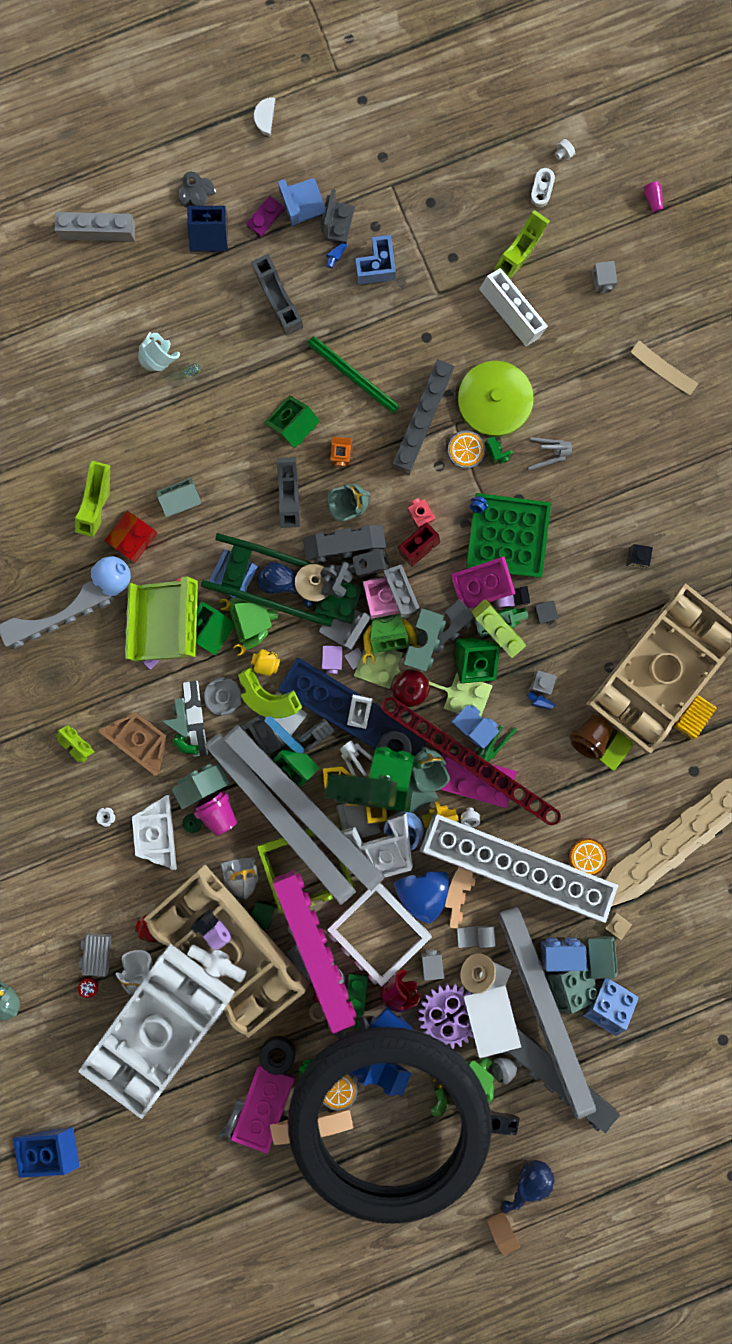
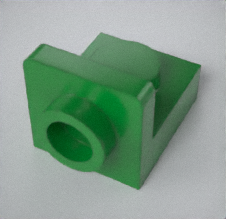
[485,436,513,465]

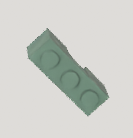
[402,608,446,672]

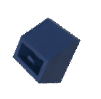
[187,206,228,252]

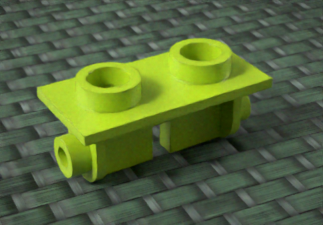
[55,725,95,763]

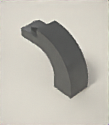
[277,457,300,528]

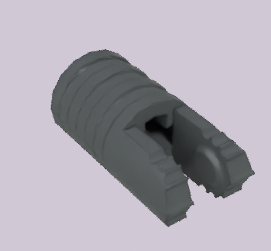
[297,718,335,753]

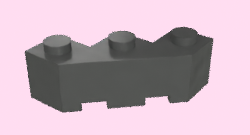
[303,525,386,563]

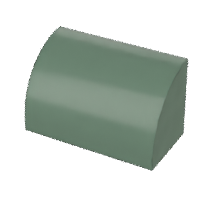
[156,477,202,517]
[588,936,618,979]

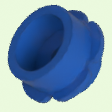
[470,496,488,514]

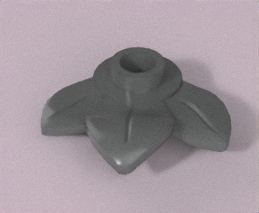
[179,171,216,206]

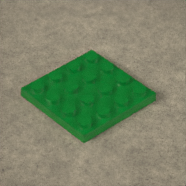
[466,493,551,579]

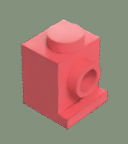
[407,498,436,530]

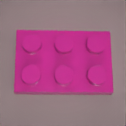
[451,557,516,609]

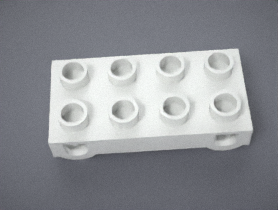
[78,944,235,1119]

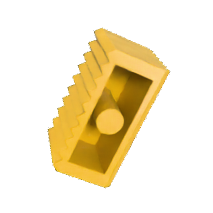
[672,695,717,740]

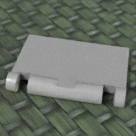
[334,800,381,838]

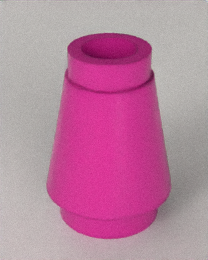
[643,181,663,212]

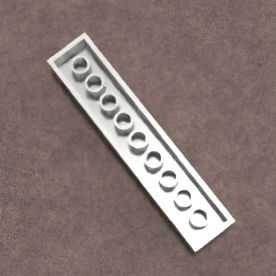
[419,814,618,923]

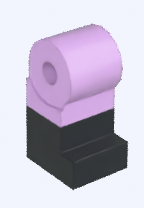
[493,586,530,609]
[190,909,231,950]

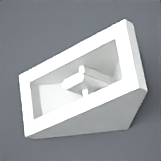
[347,695,372,729]

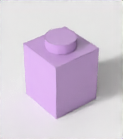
[322,646,343,674]

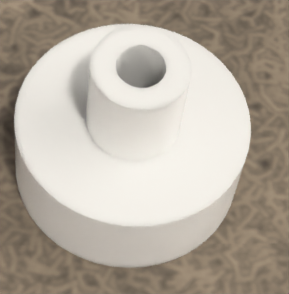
[555,139,575,160]
[461,808,480,828]

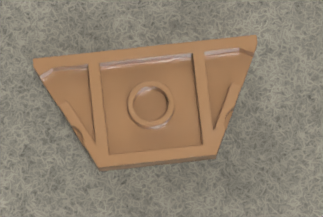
[98,712,167,777]

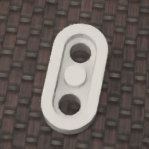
[530,168,555,207]

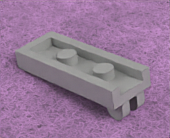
[383,564,420,618]

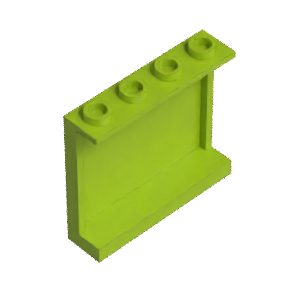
[125,577,198,662]

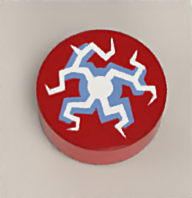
[78,978,99,999]

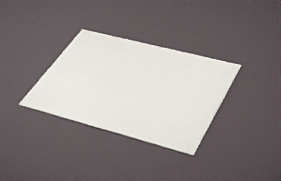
[464,986,521,1058]

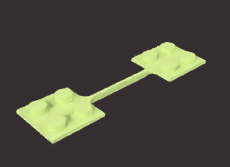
[354,649,492,716]

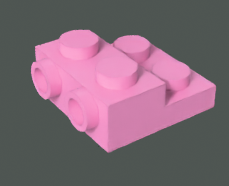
[363,577,399,619]

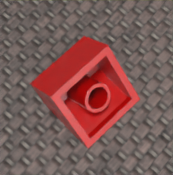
[104,511,158,563]

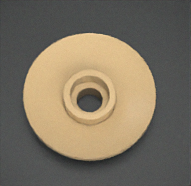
[295,564,326,601]
[461,954,496,994]

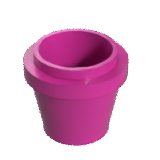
[193,791,237,836]

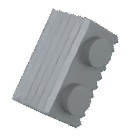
[79,933,112,977]

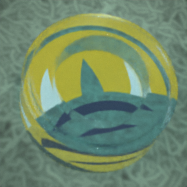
[182,363,202,377]

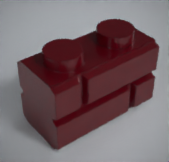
[398,522,440,567]

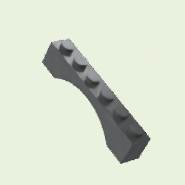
[392,359,455,475]

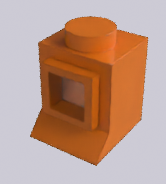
[330,437,351,468]

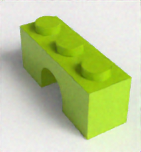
[471,599,526,658]

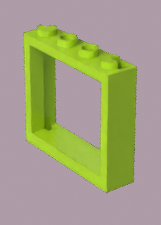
[257,828,354,913]

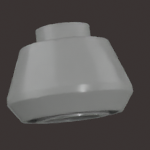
[492,1058,517,1085]

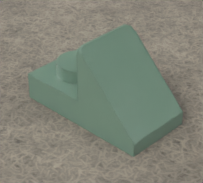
[163,698,190,737]

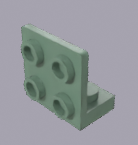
[546,963,598,1014]

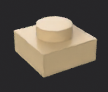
[604,912,632,940]

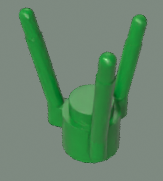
[475,725,517,762]

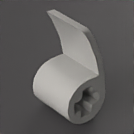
[457,925,496,948]

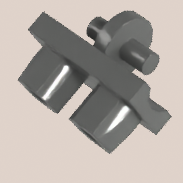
[320,561,353,599]

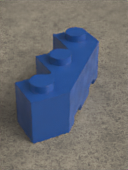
[349,1063,412,1096]

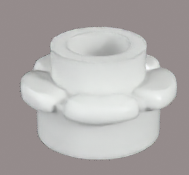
[96,808,115,827]

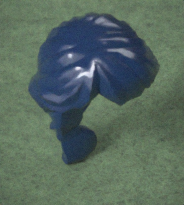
[257,562,316,608]
[501,1160,555,1214]

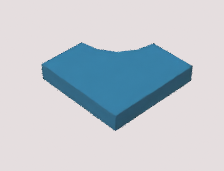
[264,716,305,753]

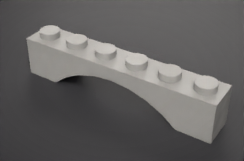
[0,581,114,649]

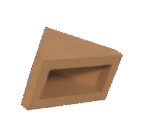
[486,1211,521,1256]

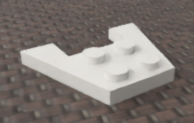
[341,812,412,877]

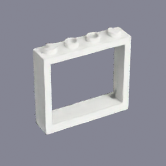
[327,882,432,987]

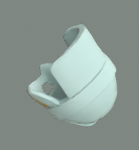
[138,332,180,371]

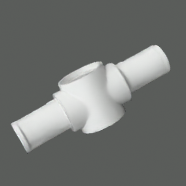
[187,944,247,983]

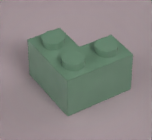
[172,763,230,809]

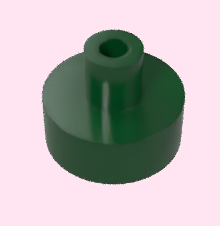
[182,813,203,833]

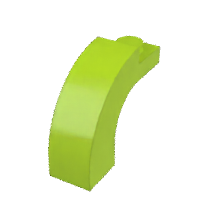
[494,210,550,279]
[238,667,302,719]

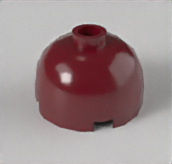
[392,668,430,707]

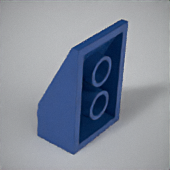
[13,1127,80,1178]

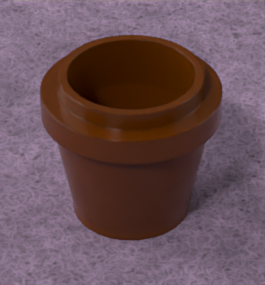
[569,714,614,759]

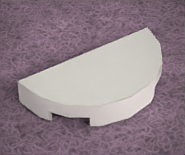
[254,97,275,136]

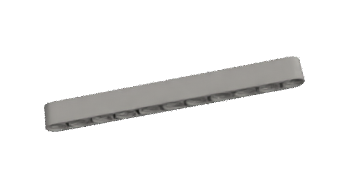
[223,725,385,891]
[204,732,356,905]
[498,906,596,1120]

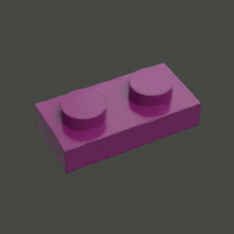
[246,195,285,238]

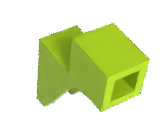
[75,461,111,537]

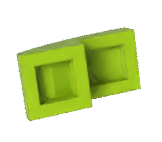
[598,732,633,771]

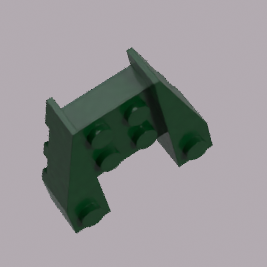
[325,774,413,813]

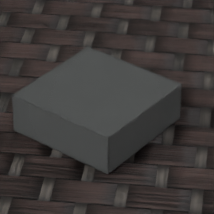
[535,600,559,624]

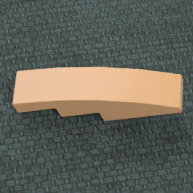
[270,1108,353,1145]

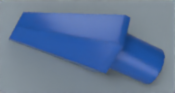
[326,243,348,269]
[526,691,556,710]

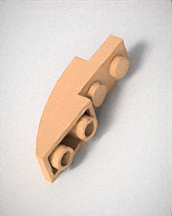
[444,866,476,929]

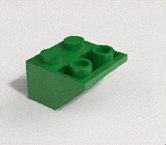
[196,601,235,656]

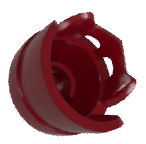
[381,970,421,1012]

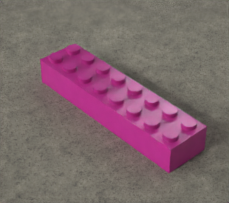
[273,870,357,1033]

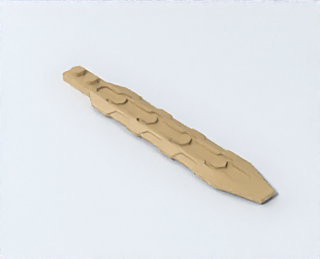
[605,778,732,906]

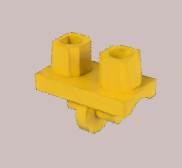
[421,801,459,829]

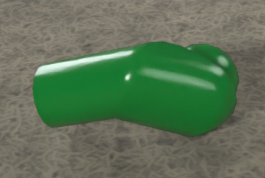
[172,734,199,755]

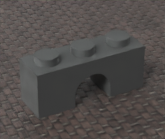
[417,599,475,654]

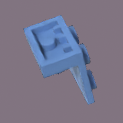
[278,178,326,226]
[583,978,639,1036]

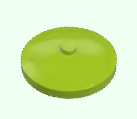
[457,361,534,437]

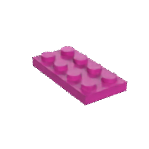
[441,752,517,808]
[231,1064,295,1154]

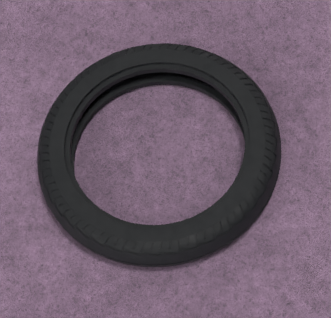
[288,1027,492,1224]

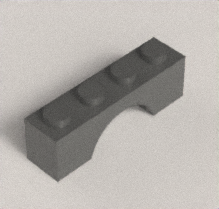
[251,254,303,336]

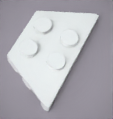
[132,795,177,870]

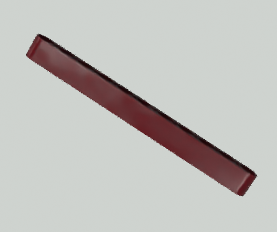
[381,697,561,825]

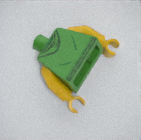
[363,613,421,665]

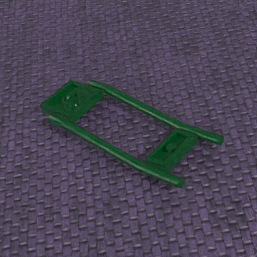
[200,533,362,627]

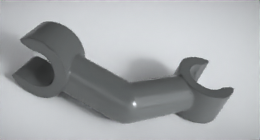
[219,1099,245,1143]

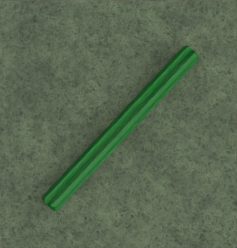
[308,336,399,414]

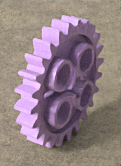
[418,983,474,1049]

